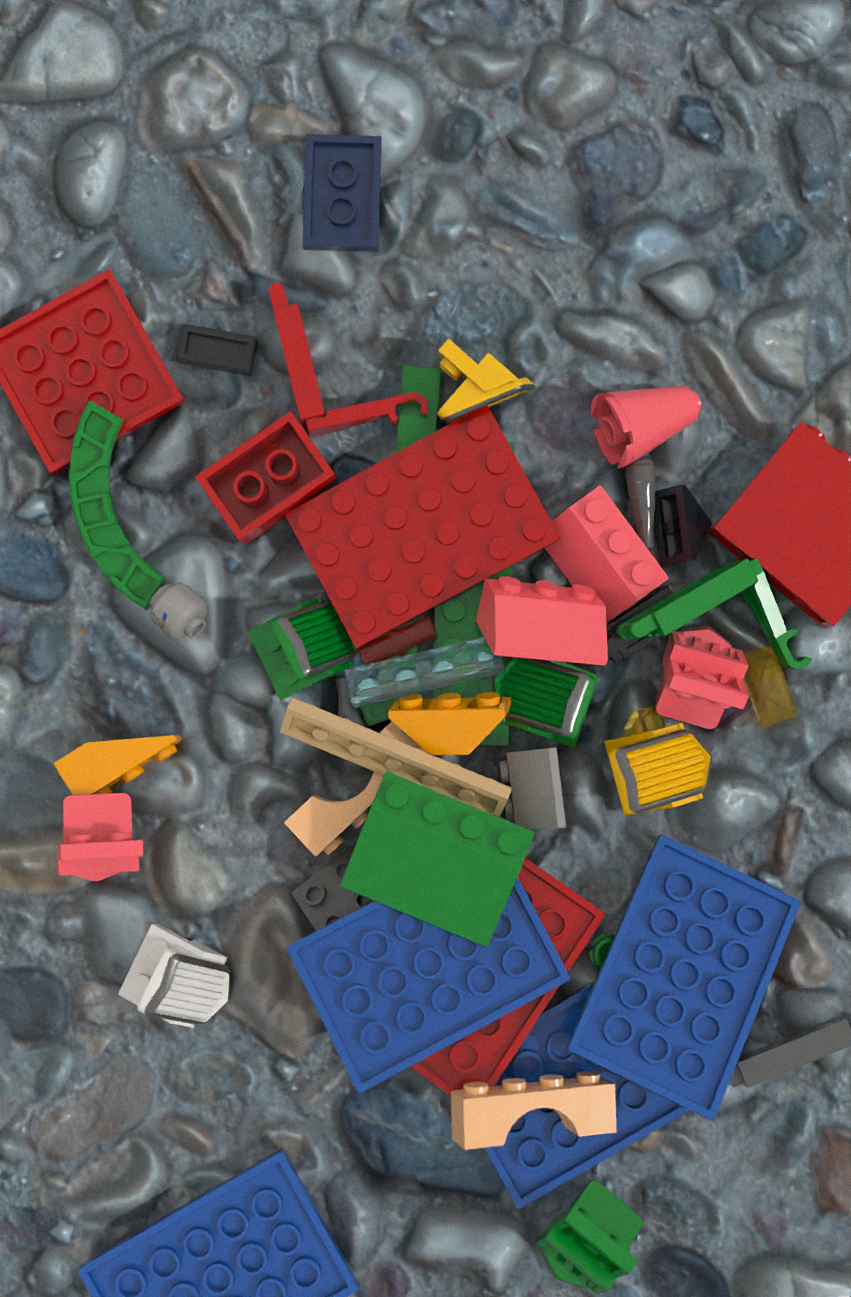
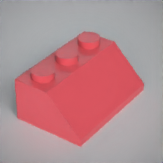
[544,485,669,624]
[475,576,608,666]

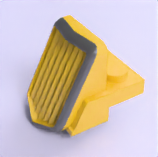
[437,338,535,423]
[604,722,713,816]

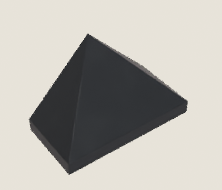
[654,485,712,567]

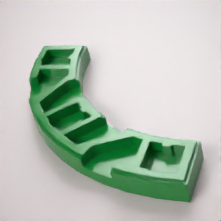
[69,400,167,610]

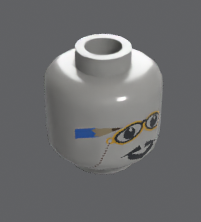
[150,583,207,640]

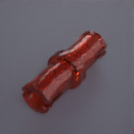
[359,615,438,669]

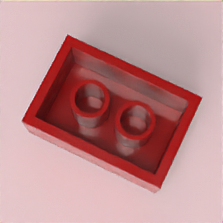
[195,411,337,546]

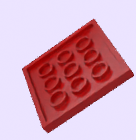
[0,269,185,476]

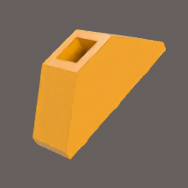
[388,692,511,755]

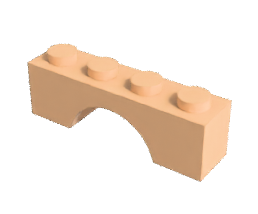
[284,722,427,857]
[451,1071,616,1150]

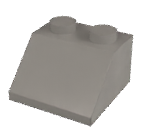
[499,747,566,830]

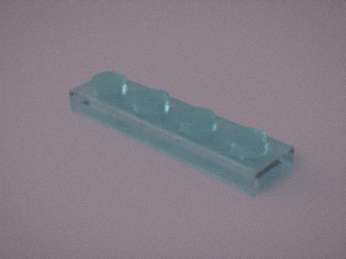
[345,637,505,708]

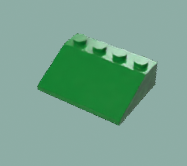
[340,771,535,948]

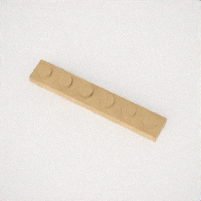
[280,697,512,817]

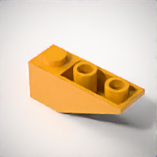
[53,735,183,795]

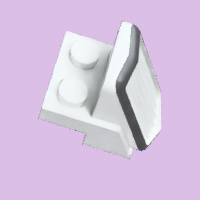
[118,923,230,1028]

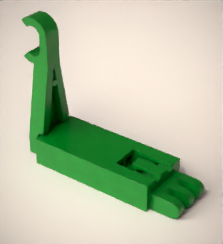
[616,558,812,670]

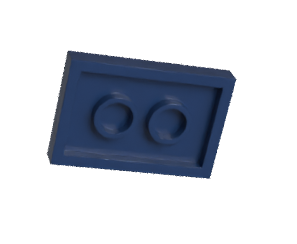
[303,134,382,252]

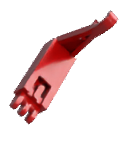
[269,282,428,438]

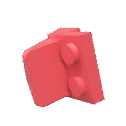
[655,625,749,729]
[56,793,143,882]

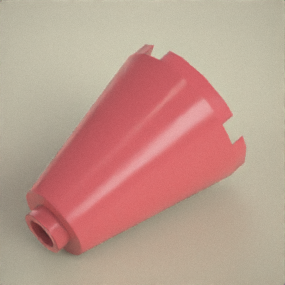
[590,386,701,468]

